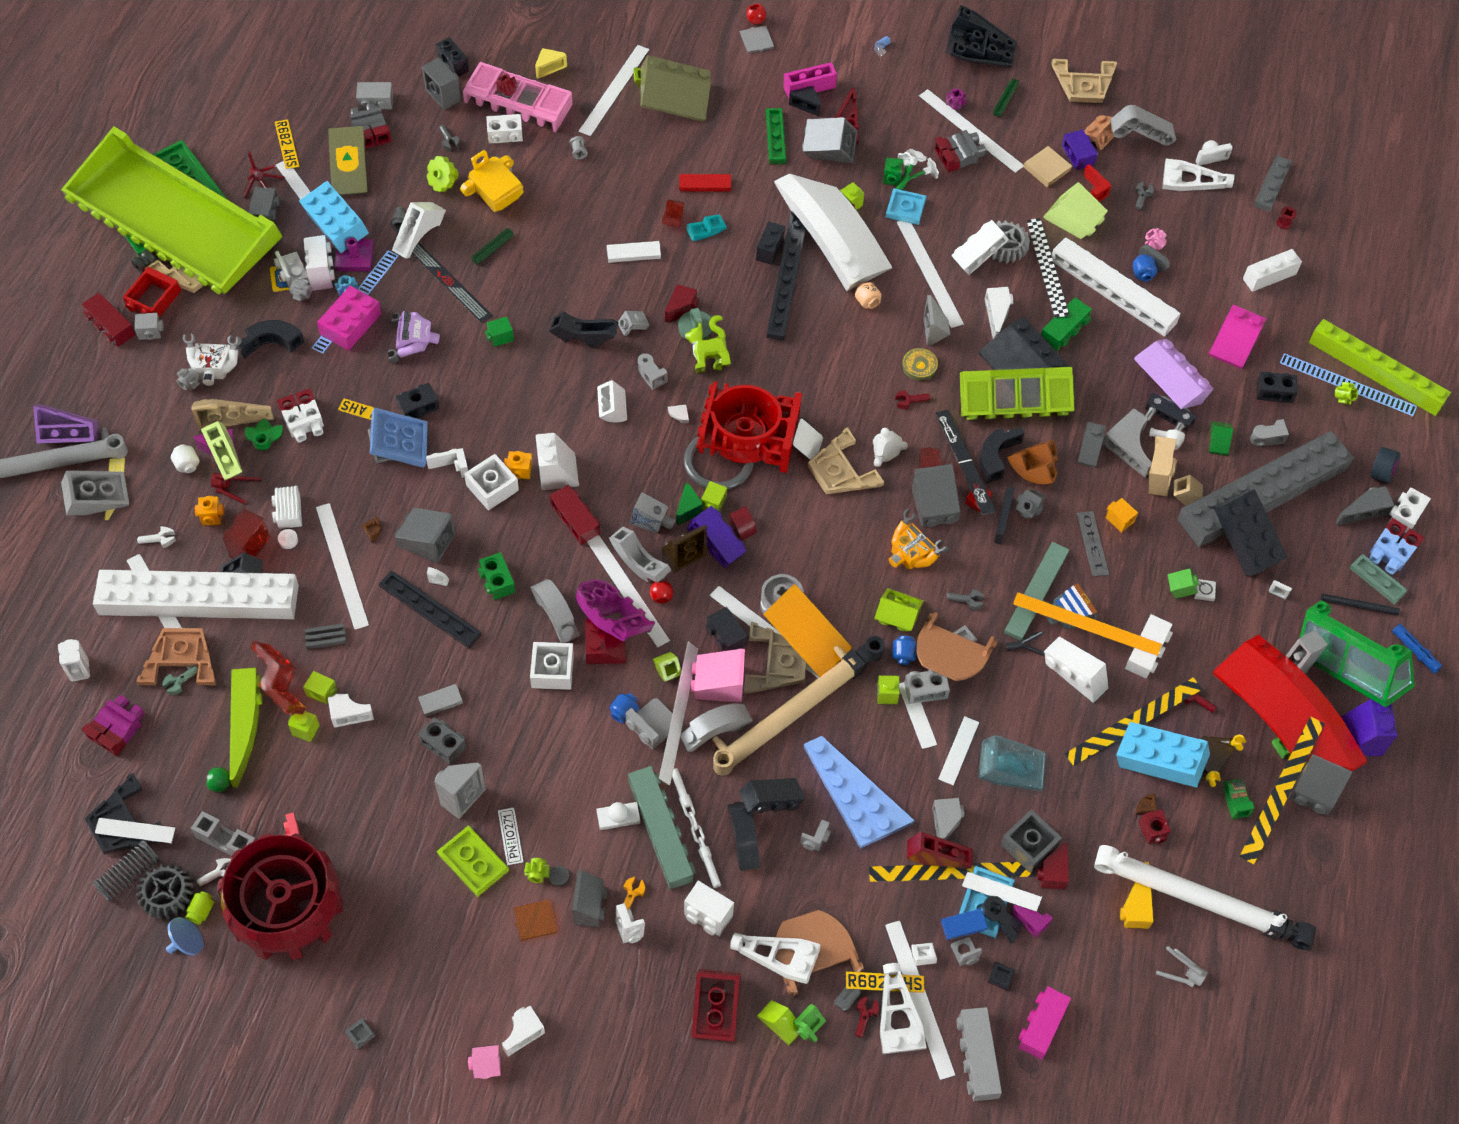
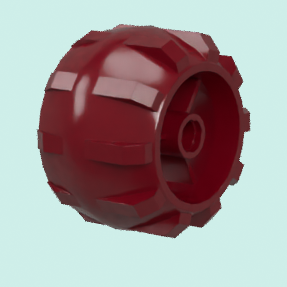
[217,833,343,960]

